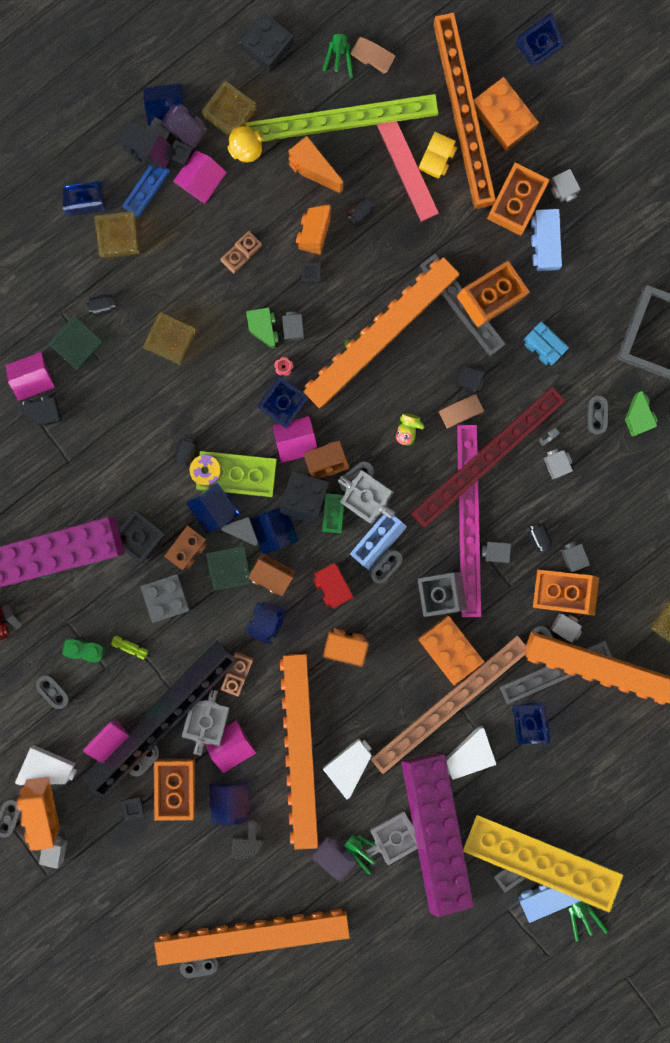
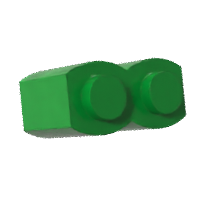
[63,638,106,662]

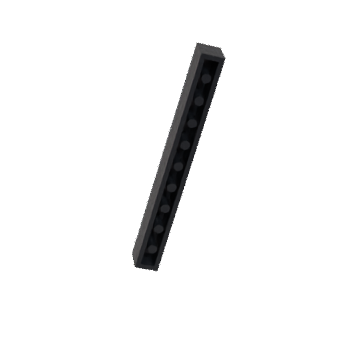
[82,640,238,799]

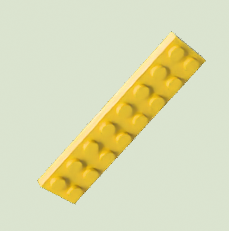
[463,815,623,912]

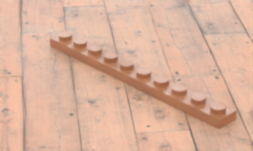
[370,636,526,774]

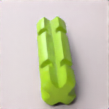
[111,636,148,659]

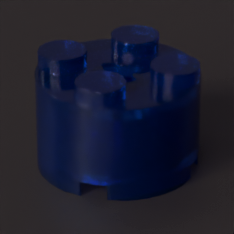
[246,601,286,645]

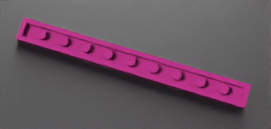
[457,425,481,617]

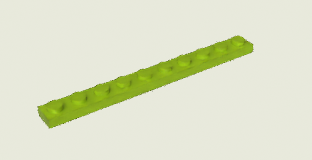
[246,94,438,142]

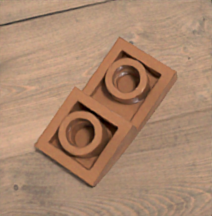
[350,37,395,73]
[220,231,262,274]
[439,394,484,429]
[221,652,254,697]

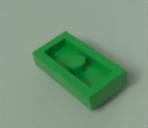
[322,493,344,533]

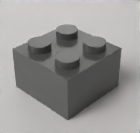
[418,572,467,617]
[140,574,191,623]

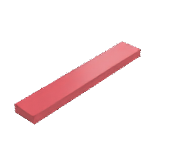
[377,122,439,222]

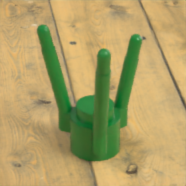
[323,34,353,79]
[344,834,375,875]
[568,901,608,941]

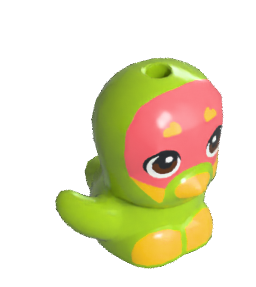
[396,413,424,445]

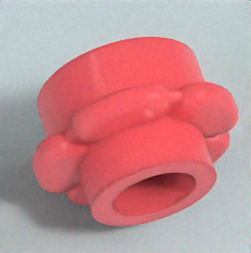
[274,357,293,376]

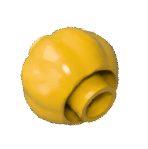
[228,126,264,162]

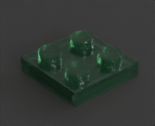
[48,316,103,370]
[206,546,252,591]

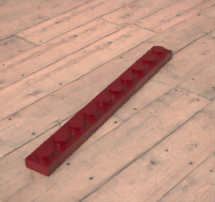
[411,387,565,528]

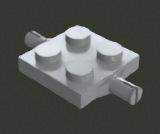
[338,470,395,524]
[182,690,229,755]
[366,811,418,865]

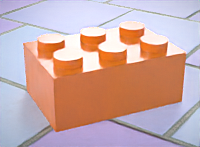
[473,77,539,151]
[487,163,549,236]
[457,261,530,328]
[417,615,484,685]
[324,628,368,666]
[154,758,195,820]
[17,777,60,851]

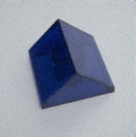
[516,13,564,67]
[144,84,187,127]
[63,181,106,216]
[257,375,309,428]
[186,482,239,534]
[250,508,299,554]
[512,702,551,744]
[209,783,249,826]

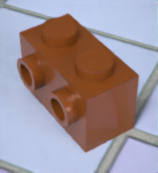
[303,440,350,479]
[164,526,207,570]
[248,553,295,596]

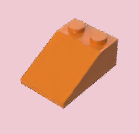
[288,136,343,193]
[296,205,331,255]
[533,570,599,616]

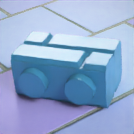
[524,321,569,366]

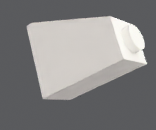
[446,726,496,780]
[323,738,372,799]
[15,745,77,785]

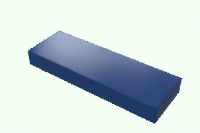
[122,166,170,218]

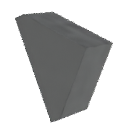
[221,517,259,546]

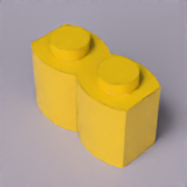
[418,132,457,179]

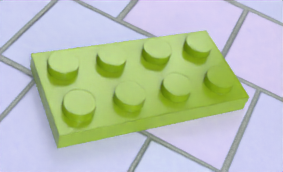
[196,451,277,497]

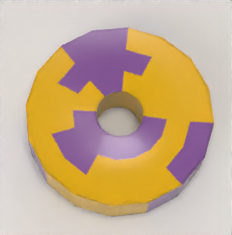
[190,455,221,486]

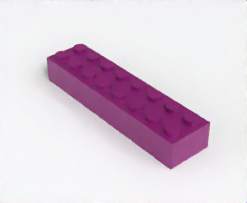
[0,517,125,588]
[401,753,474,917]

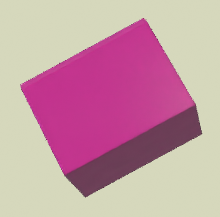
[173,150,227,204]
[6,352,55,401]
[272,416,317,463]
[83,717,129,764]
[205,720,256,773]

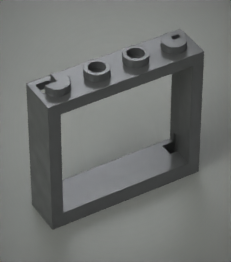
[616,285,670,379]

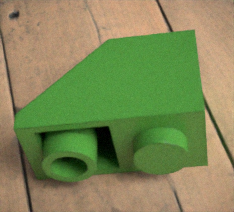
[246,308,279,349]
[625,391,657,436]

